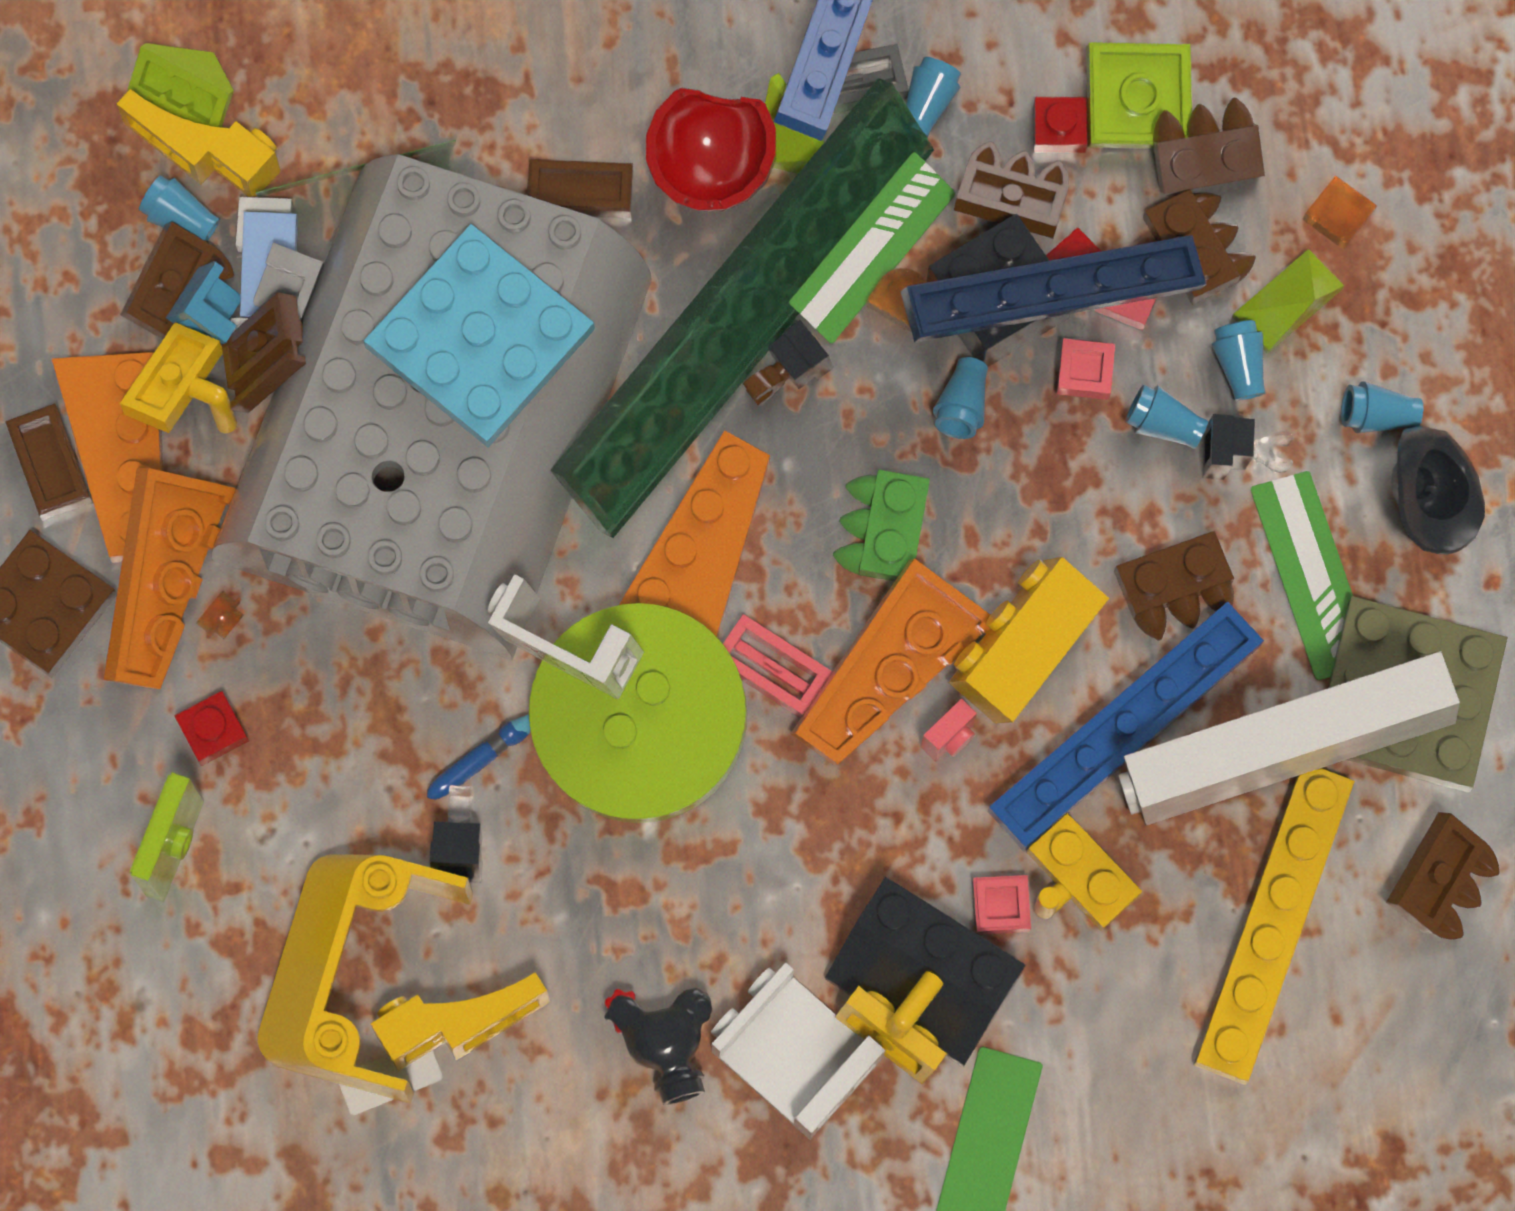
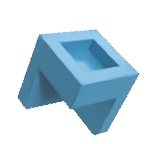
[166,261,241,344]

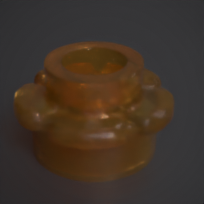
[196,591,244,640]

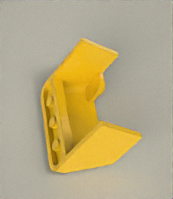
[257,854,473,1104]

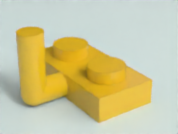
[120,322,237,433]
[1027,813,1143,931]
[835,971,947,1084]

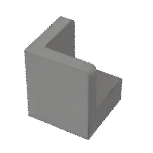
[253,243,324,322]

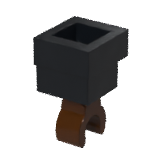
[743,320,834,406]

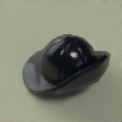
[1391,426,1485,555]

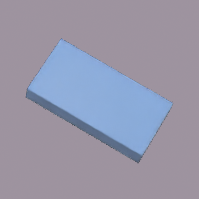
[240,212,298,318]

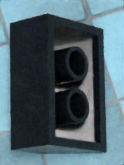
[825,876,1026,1067]

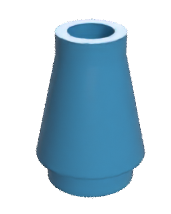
[900,57,961,138]
[139,175,220,242]
[1212,320,1266,401]
[933,357,988,439]
[1341,381,1423,433]
[1125,385,1208,449]

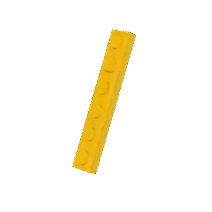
[1194,768,1355,1085]

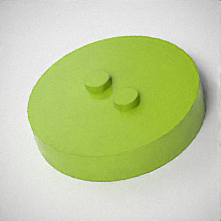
[529,603,748,823]

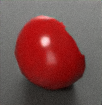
[646,88,776,212]

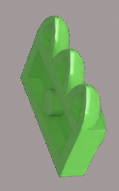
[833,469,930,582]

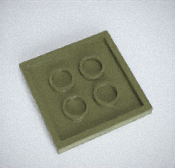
[1327,596,1508,793]

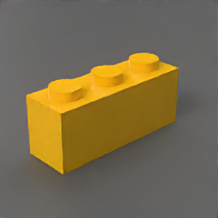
[948,557,1109,724]

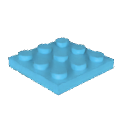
[364,224,595,448]

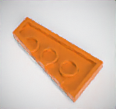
[51,352,163,563]
[619,430,770,637]
[103,468,236,689]
[790,558,991,765]

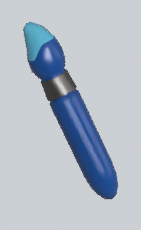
[427,714,531,800]

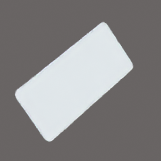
[339,1050,443,1115]

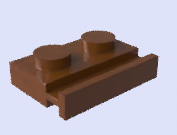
[221,292,306,413]

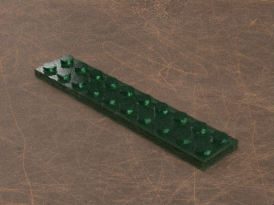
[550,78,934,538]

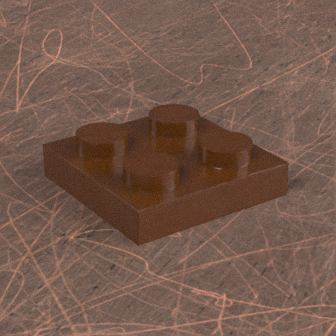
[0,530,117,678]

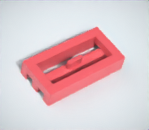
[723,614,833,719]

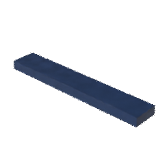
[901,235,1206,343]

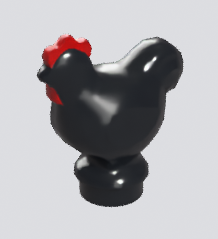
[604,988,712,1105]

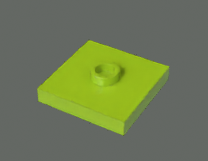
[1086,42,1192,149]
[129,772,204,902]

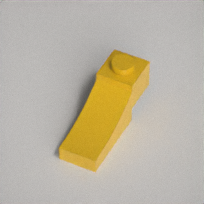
[116,89,281,197]
[370,972,550,1071]

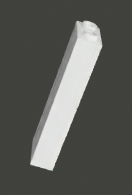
[1118,651,1460,826]

